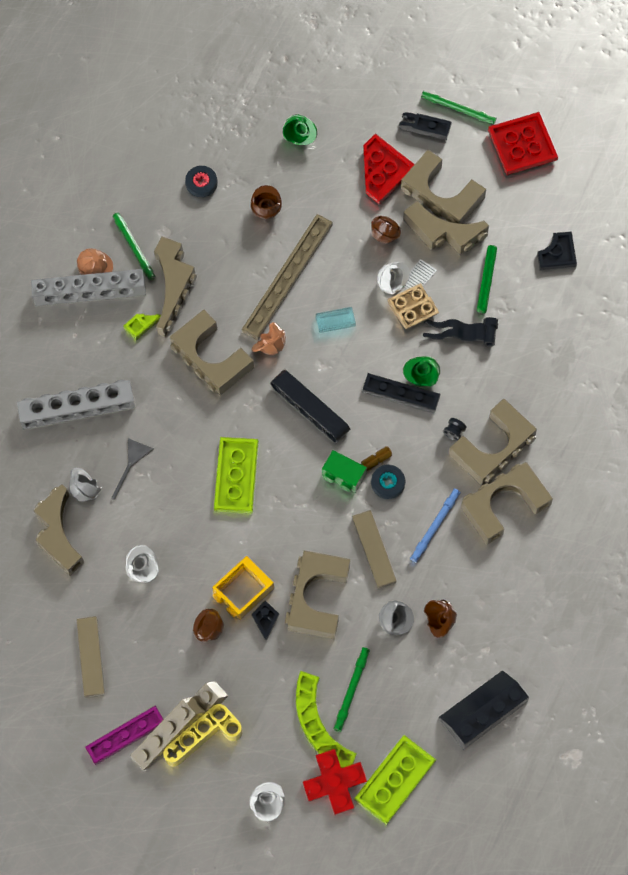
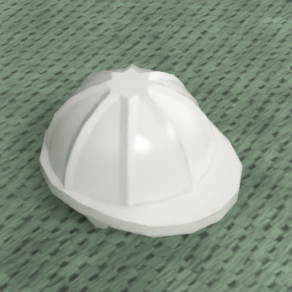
[377,262,410,294]
[126,545,159,583]
[249,782,285,821]

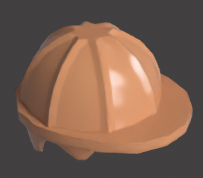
[77,248,113,275]
[251,322,286,355]

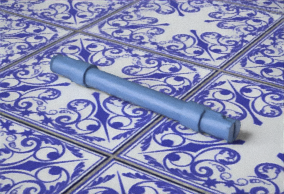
[410,489,461,563]

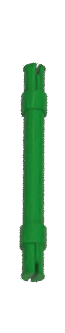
[421,91,497,125]
[113,213,156,280]
[333,647,370,732]

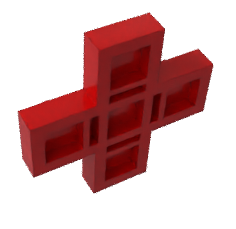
[303,749,368,815]

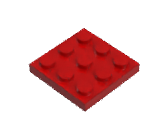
[488,112,558,175]

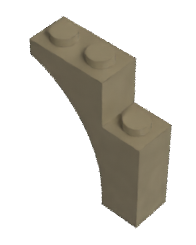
[403,201,489,255]
[34,484,84,576]

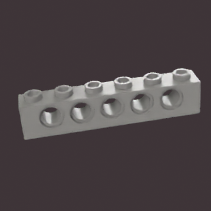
[31,269,146,306]
[17,380,135,430]

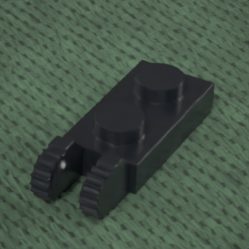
[399,112,452,140]

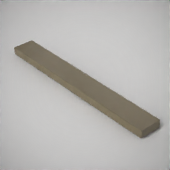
[242,214,333,340]

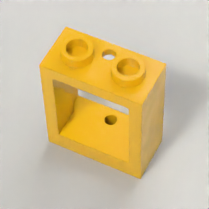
[212,556,275,620]

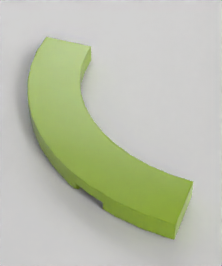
[296,671,357,768]

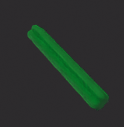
[477,245,497,313]

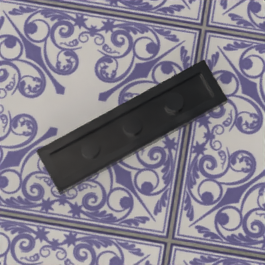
[362,373,441,413]

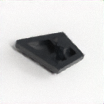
[251,601,280,640]

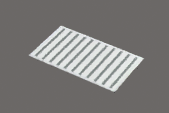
[403,259,437,289]

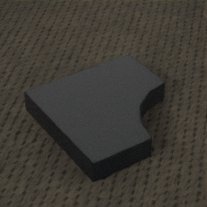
[537,231,577,270]

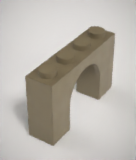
[401,150,486,224]
[170,310,254,395]
[449,399,537,486]
[461,462,553,545]
[285,550,350,639]

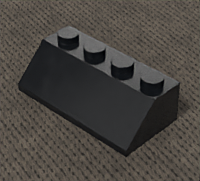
[439,670,529,750]

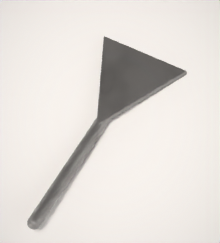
[112,438,154,500]

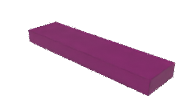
[85,705,164,765]

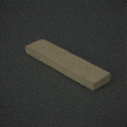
[352,510,397,589]
[77,616,105,697]

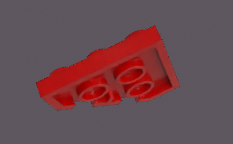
[363,133,415,205]

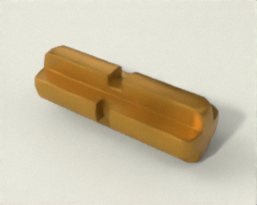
[361,446,392,471]

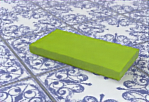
[214,437,259,514]
[354,735,436,825]

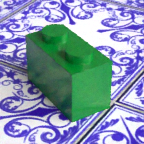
[322,450,367,493]

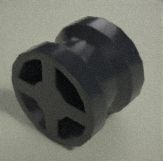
[443,418,467,441]

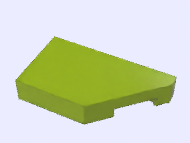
[123,314,161,340]

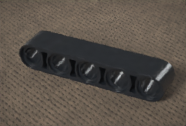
[270,370,351,443]

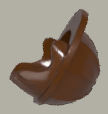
[251,185,282,219]
[371,216,401,244]
[424,599,457,638]
[193,609,224,642]

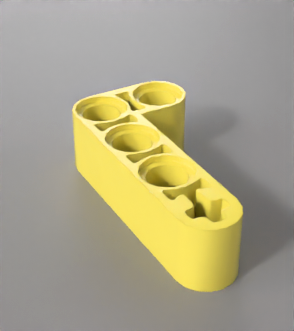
[163,704,242,767]

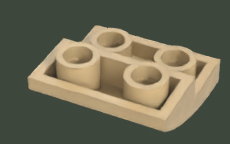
[388,283,439,329]

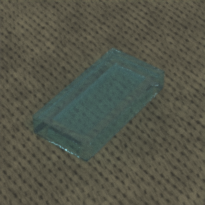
[315,307,356,333]

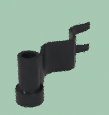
[423,317,498,347]

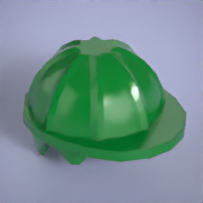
[283,114,317,145]
[403,356,440,386]

